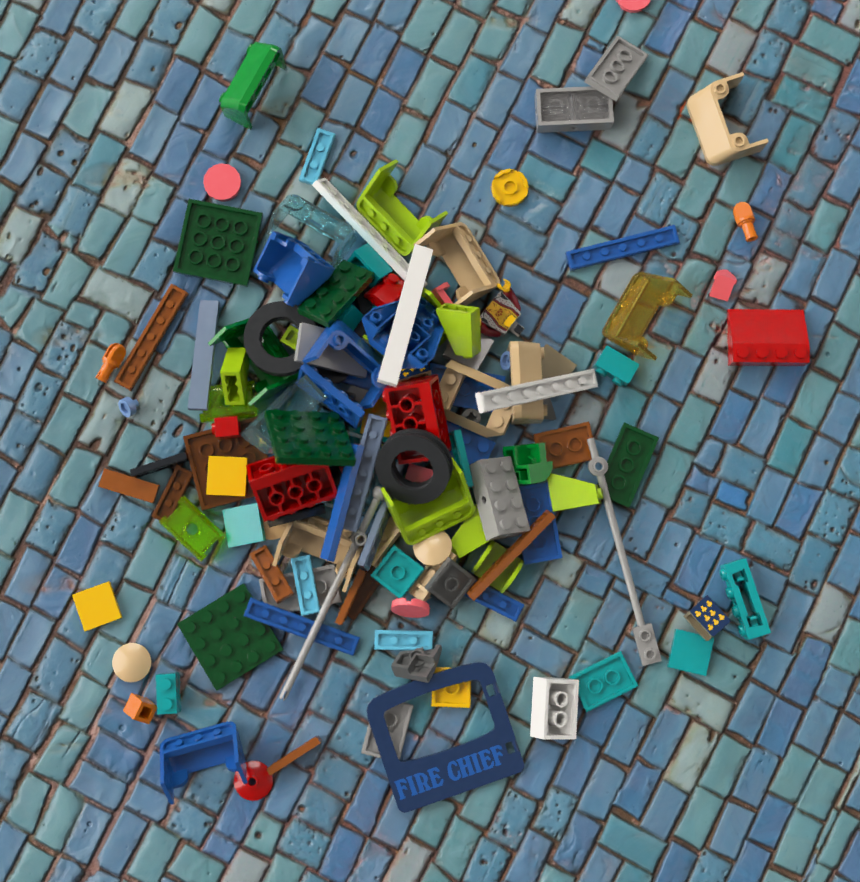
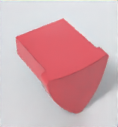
[709,269,737,301]
[431,282,453,305]

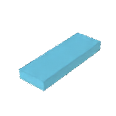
[299,128,336,185]
[291,555,320,616]
[374,630,433,651]

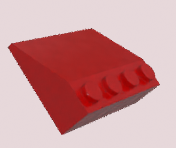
[727,309,810,366]

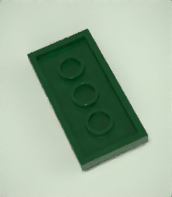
[297,259,375,328]
[597,422,659,508]

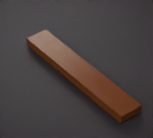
[114,283,189,391]
[466,510,556,601]

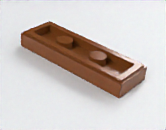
[98,468,160,504]
[249,545,294,604]
[335,569,367,625]
[267,735,322,776]

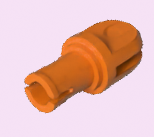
[733,202,758,242]
[95,343,126,383]

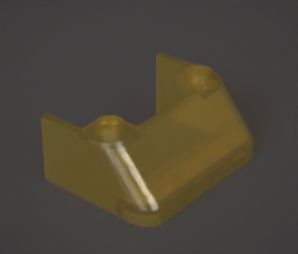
[602,272,692,360]

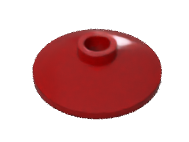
[234,761,273,801]

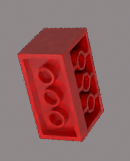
[382,374,452,465]
[246,456,337,522]

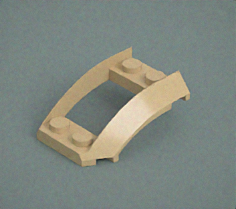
[440,359,513,438]
[371,517,457,601]

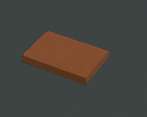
[533,421,593,469]

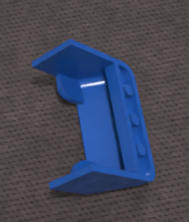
[302,320,387,409]
[160,721,248,805]

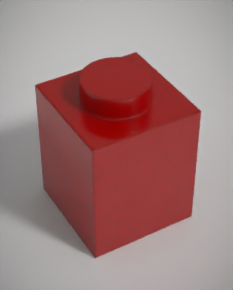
[211,416,241,439]

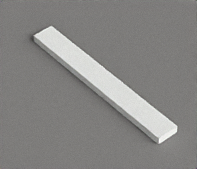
[312,178,428,288]
[377,244,433,387]
[475,369,598,413]

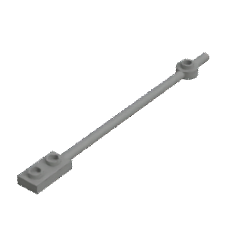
[587,438,662,666]

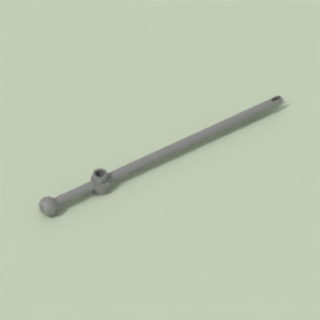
[279,486,384,701]

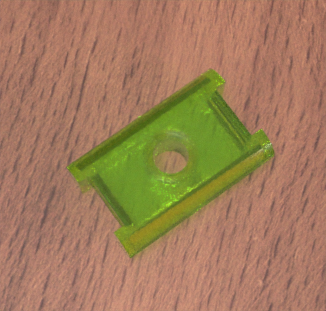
[199,380,259,423]
[159,496,226,562]

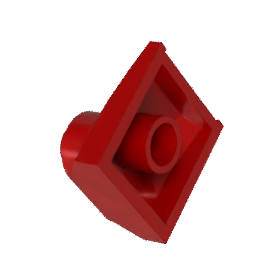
[364,273,404,307]

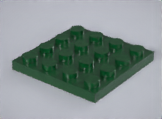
[173,199,263,287]
[264,409,356,466]
[177,583,284,691]

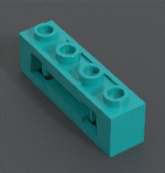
[719,558,771,640]

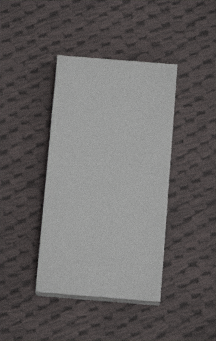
[584,36,649,102]
[294,322,368,379]
[259,564,342,612]

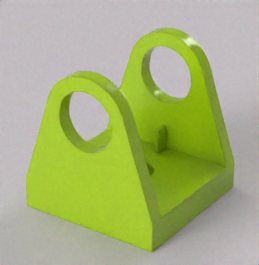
[471,540,524,593]

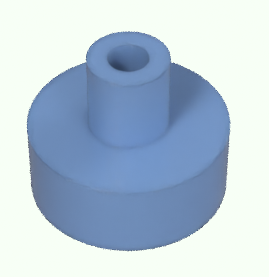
[500,351,511,371]
[118,397,139,417]

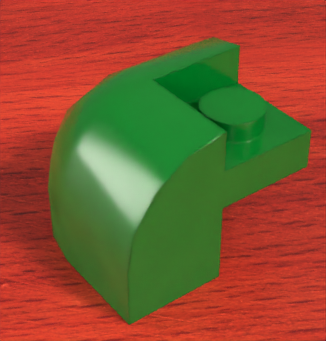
[503,443,553,484]

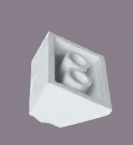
[530,677,579,739]

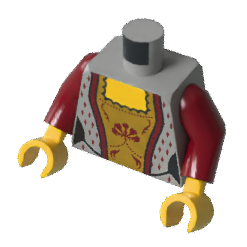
[480,278,525,337]

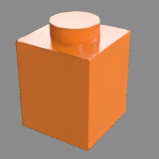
[123,693,157,724]

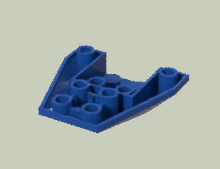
[362,296,444,369]

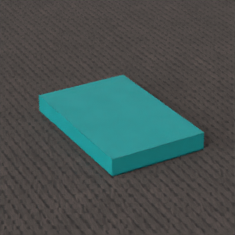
[569,651,638,712]

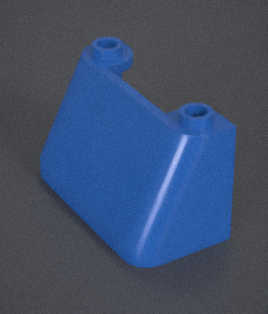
[253,230,335,307]

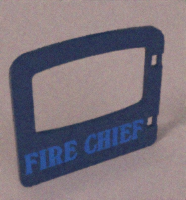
[366,662,524,813]

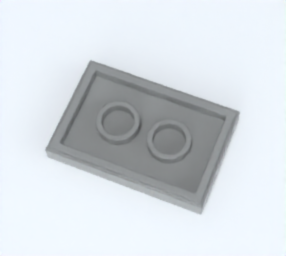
[361,695,414,760]

